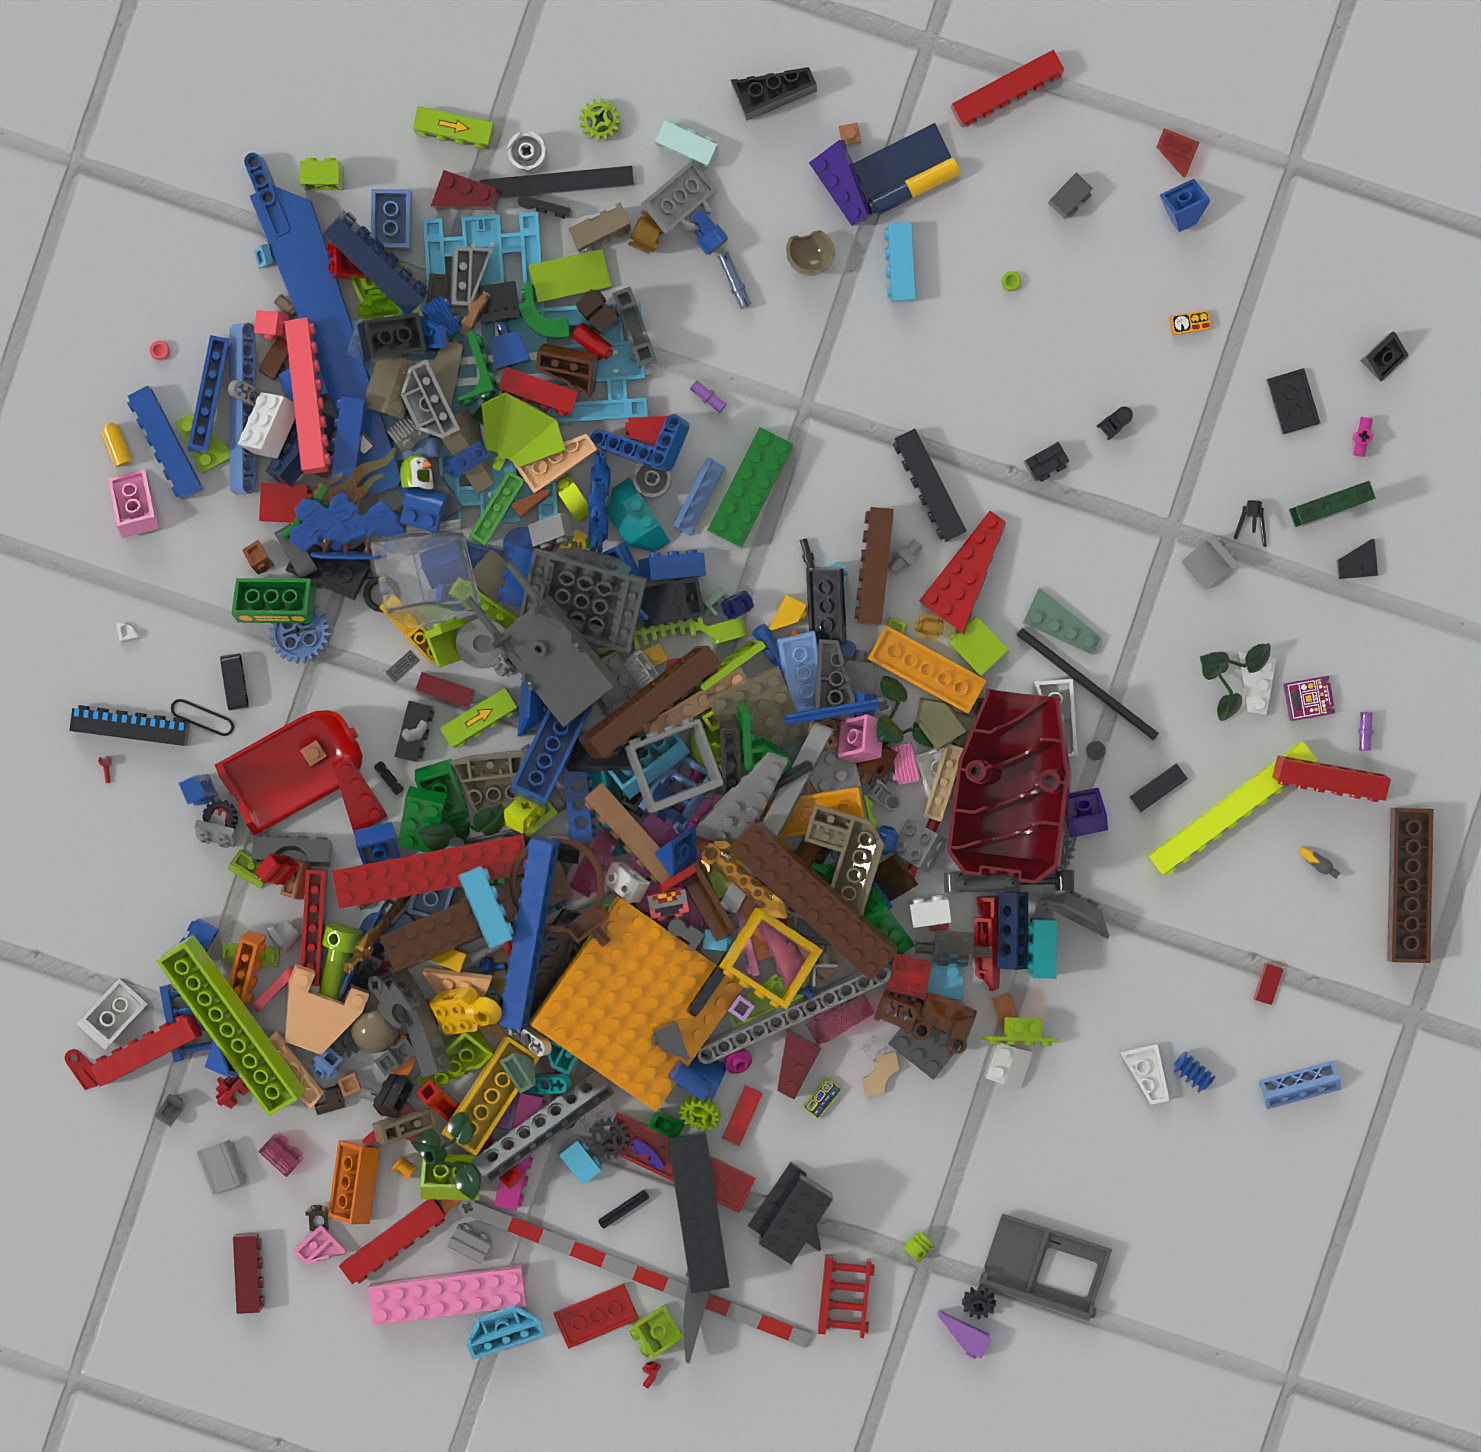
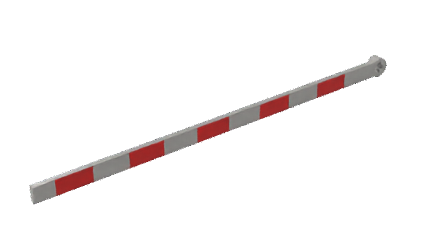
[458,1200,811,1348]

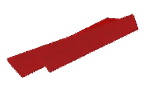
[974,895,1000,991]

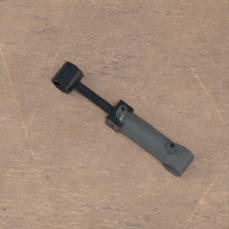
[944,871,1074,893]

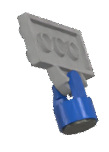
[641,160,728,255]

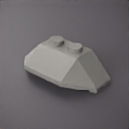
[401,359,460,438]

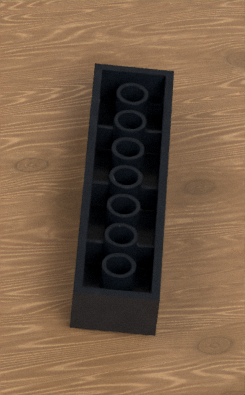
[667,1133,730,1294]

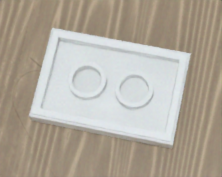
[915,748,957,805]

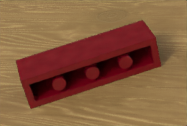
[233,1233,265,1314]

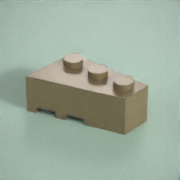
[568,202,631,253]

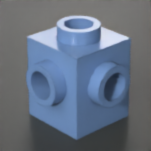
[310,1047,343,1081]

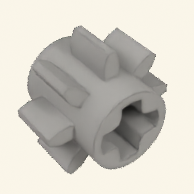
[492,653,517,677]

